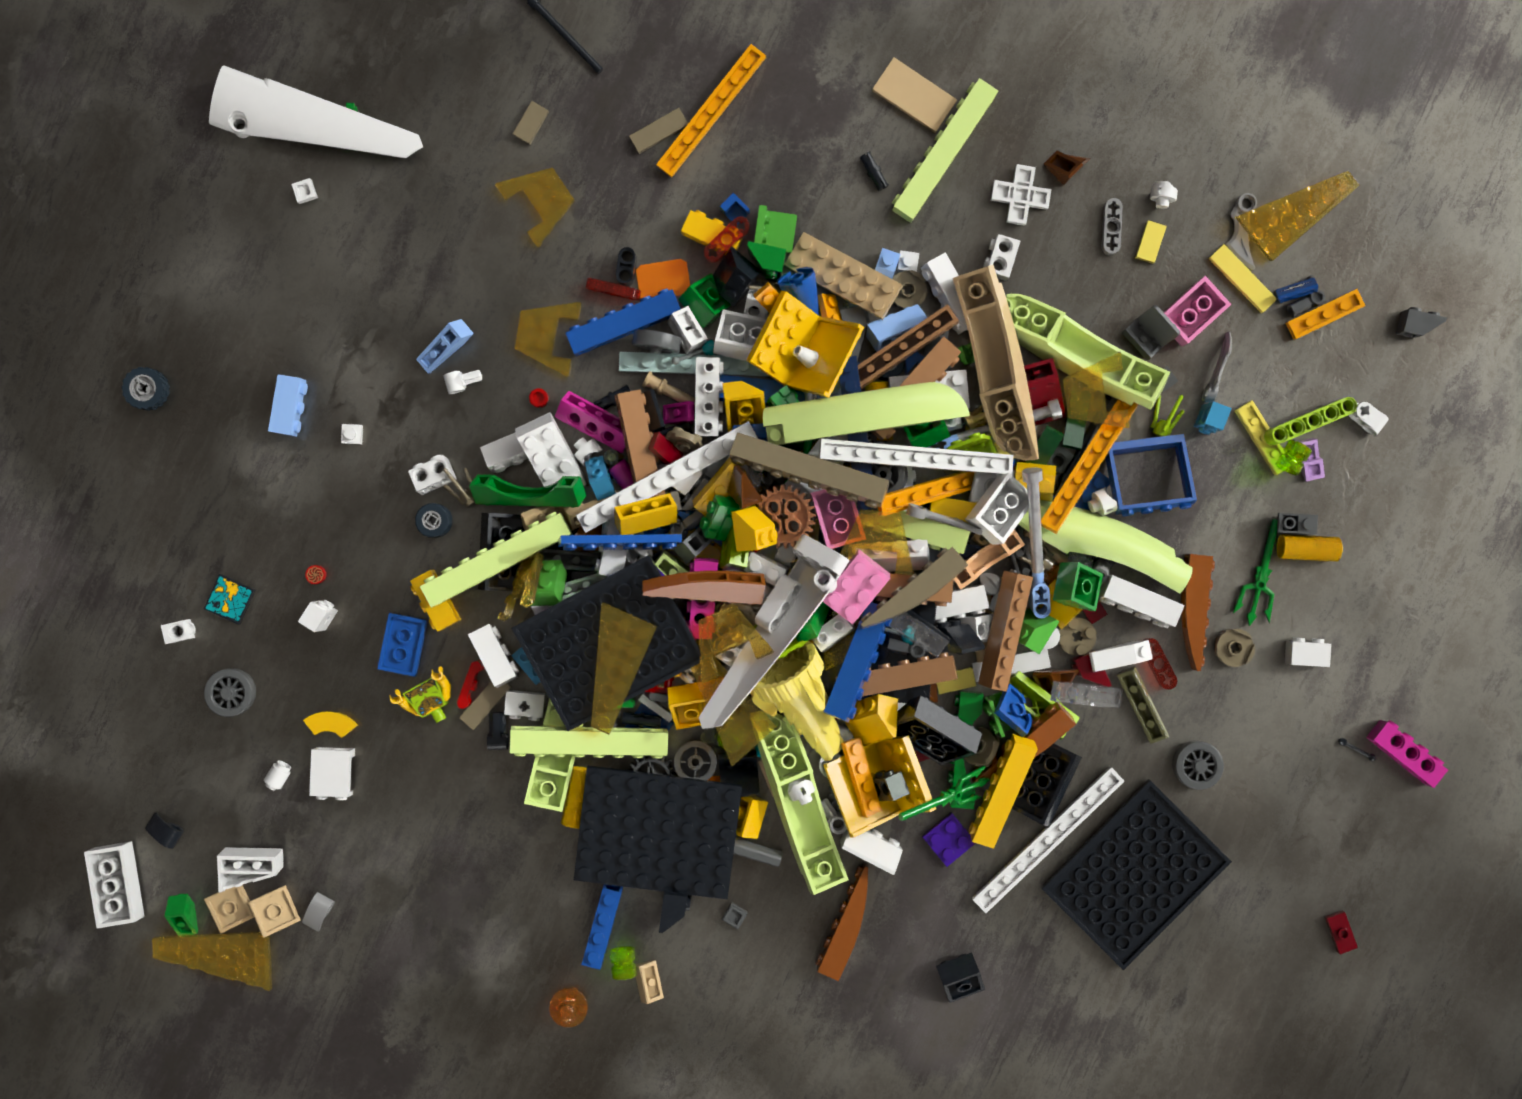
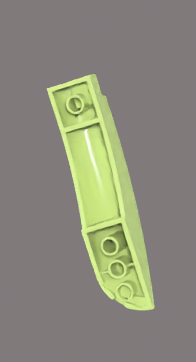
[1006,294,1170,410]
[763,382,970,445]
[1018,500,1192,593]
[524,698,583,812]
[749,711,849,895]

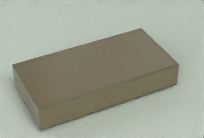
[513,101,549,145]

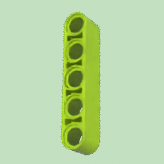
[1264,397,1357,445]

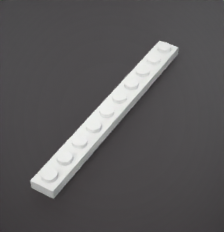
[576,422,758,533]
[819,439,1013,475]
[972,767,1125,913]

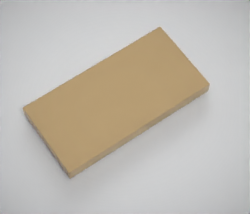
[872,57,957,133]

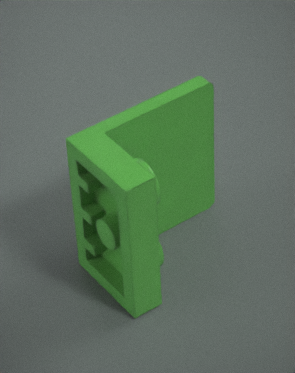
[754,205,797,253]
[983,691,1012,738]

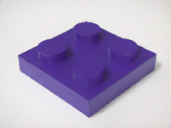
[922,812,976,867]

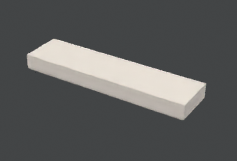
[971,649,1051,682]

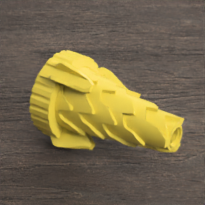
[750,641,844,761]

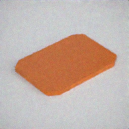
[636,259,690,299]

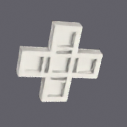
[990,164,1052,226]

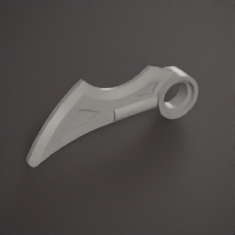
[1225,193,1257,270]
[1201,331,1232,403]
[906,503,983,535]

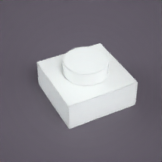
[292,178,318,204]
[897,250,919,272]
[341,424,363,444]

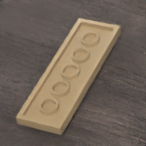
[784,232,903,320]

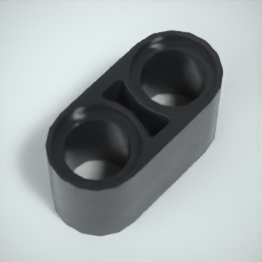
[616,247,637,287]

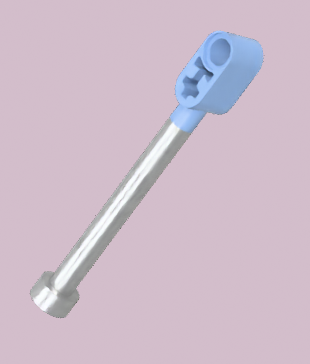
[927,399,1063,449]
[1022,467,1051,618]

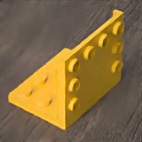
[746,290,864,398]
[823,735,936,838]

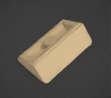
[633,960,664,1004]

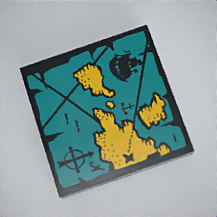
[204,574,256,625]

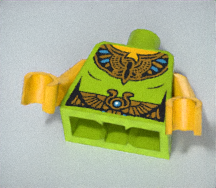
[389,666,451,723]

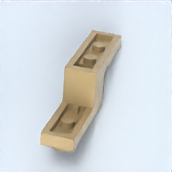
[521,490,619,531]

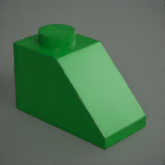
[164,894,198,936]

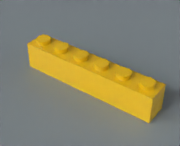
[969,734,1038,849]

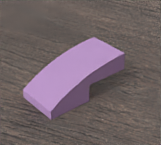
[1296,438,1325,481]

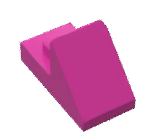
[663,401,694,425]

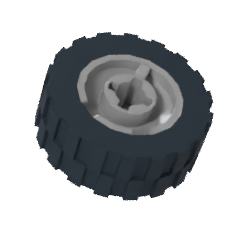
[122,367,170,411]

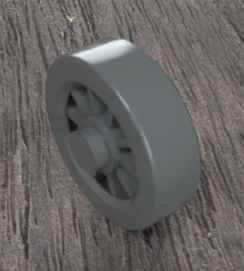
[632,330,682,354]
[204,668,256,717]
[1172,740,1224,790]

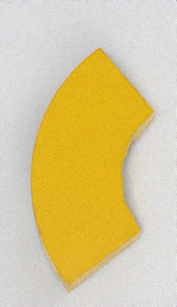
[303,711,358,738]

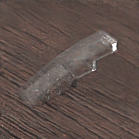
[889,612,949,658]
[1050,681,1123,708]

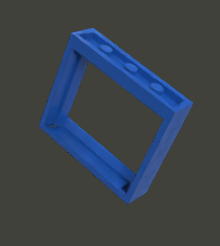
[1105,434,1197,517]

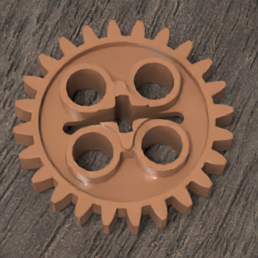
[757,484,817,549]

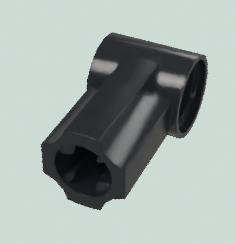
[487,712,509,750]

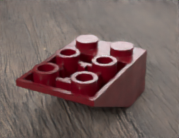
[1024,358,1066,426]

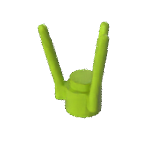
[1150,395,1185,437]

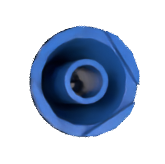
[778,267,819,315]

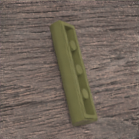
[1117,666,1169,744]

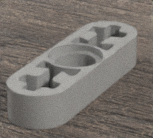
[1101,198,1123,255]

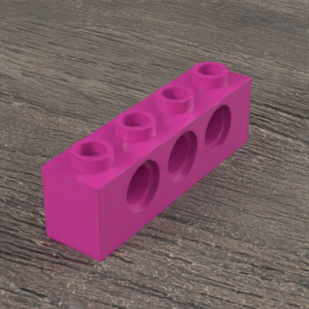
[555,391,626,453]
[686,557,718,640]
[1366,720,1448,788]

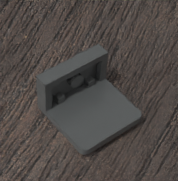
[1122,305,1180,361]

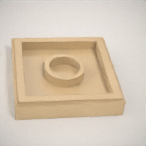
[204,885,254,934]
[248,885,301,938]

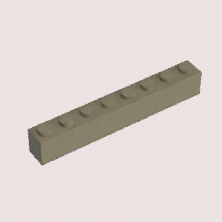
[729,432,889,508]

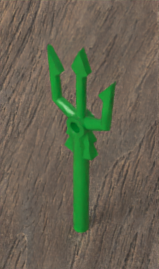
[1232,519,1278,626]
[898,766,990,821]

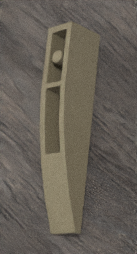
[860,547,968,629]

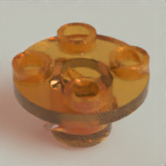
[549,987,588,1027]

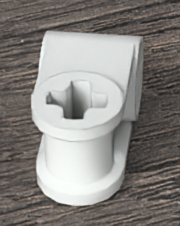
[1349,402,1389,436]

